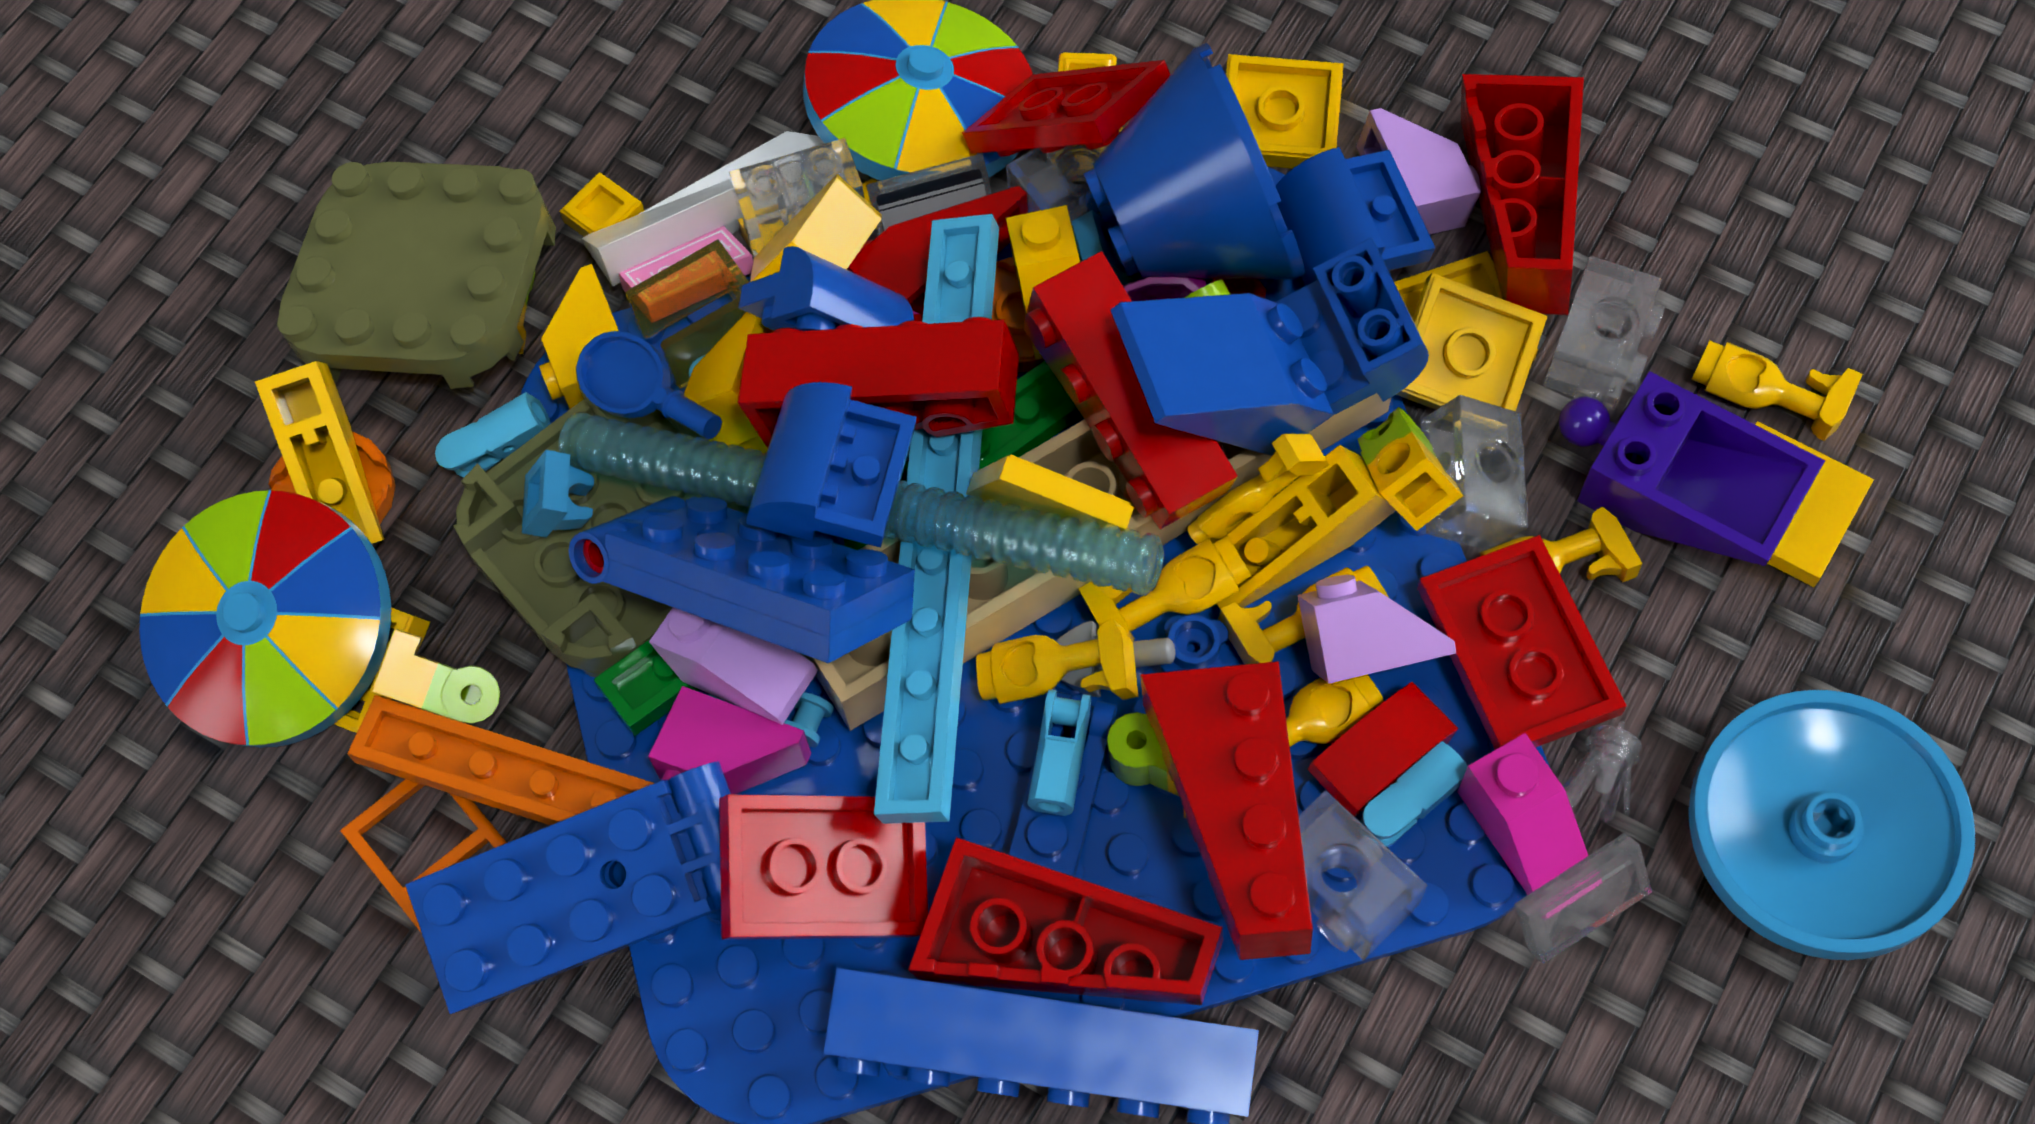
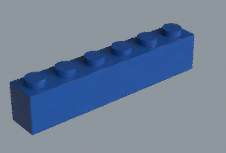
[823,968,1259,1124]

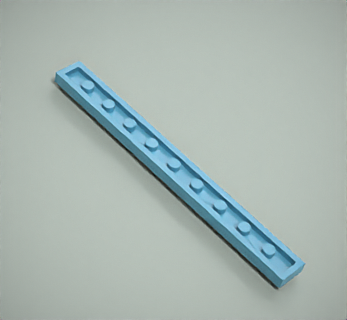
[874,214,999,824]

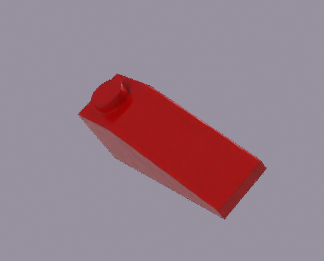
[847,186,1028,315]

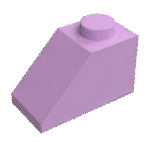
[1356,108,1481,235]
[1297,575,1456,684]
[649,607,818,725]

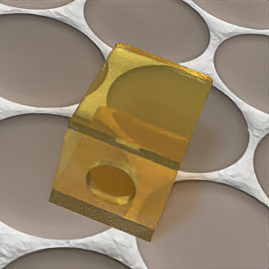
[626,239,749,388]

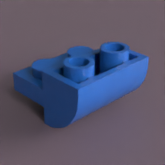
[1275,147,1435,286]
[1275,237,1429,415]
[738,246,914,331]
[746,382,917,548]

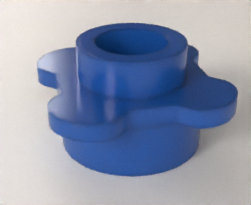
[1159,614,1228,672]

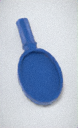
[576,331,722,439]

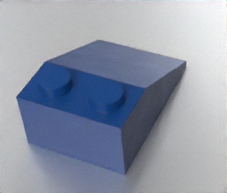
[1111,293,1334,456]

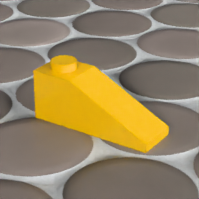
[255,361,384,544]
[1217,445,1396,609]

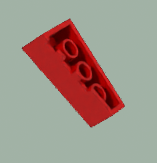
[1461,74,1584,315]
[738,317,1019,448]
[908,837,1223,1005]

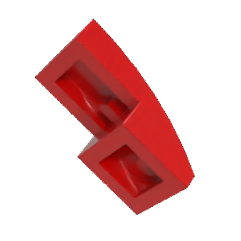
[1307,682,1459,818]

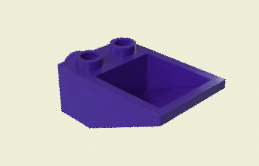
[1559,371,1825,566]

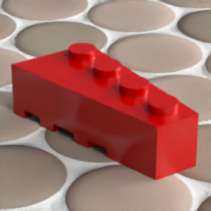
[1023,251,1238,530]
[1141,661,1313,960]

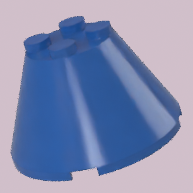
[1083,43,1305,280]

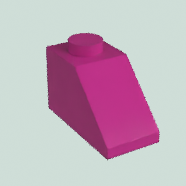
[648,686,811,794]
[1457,733,1593,904]

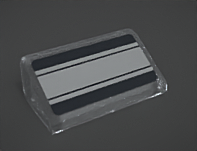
[866,154,992,236]

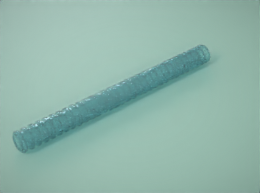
[559,412,1164,596]

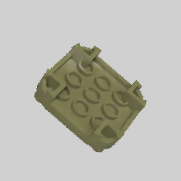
[277,162,556,389]
[453,387,755,677]

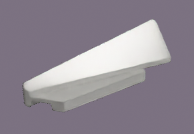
[582,131,851,286]

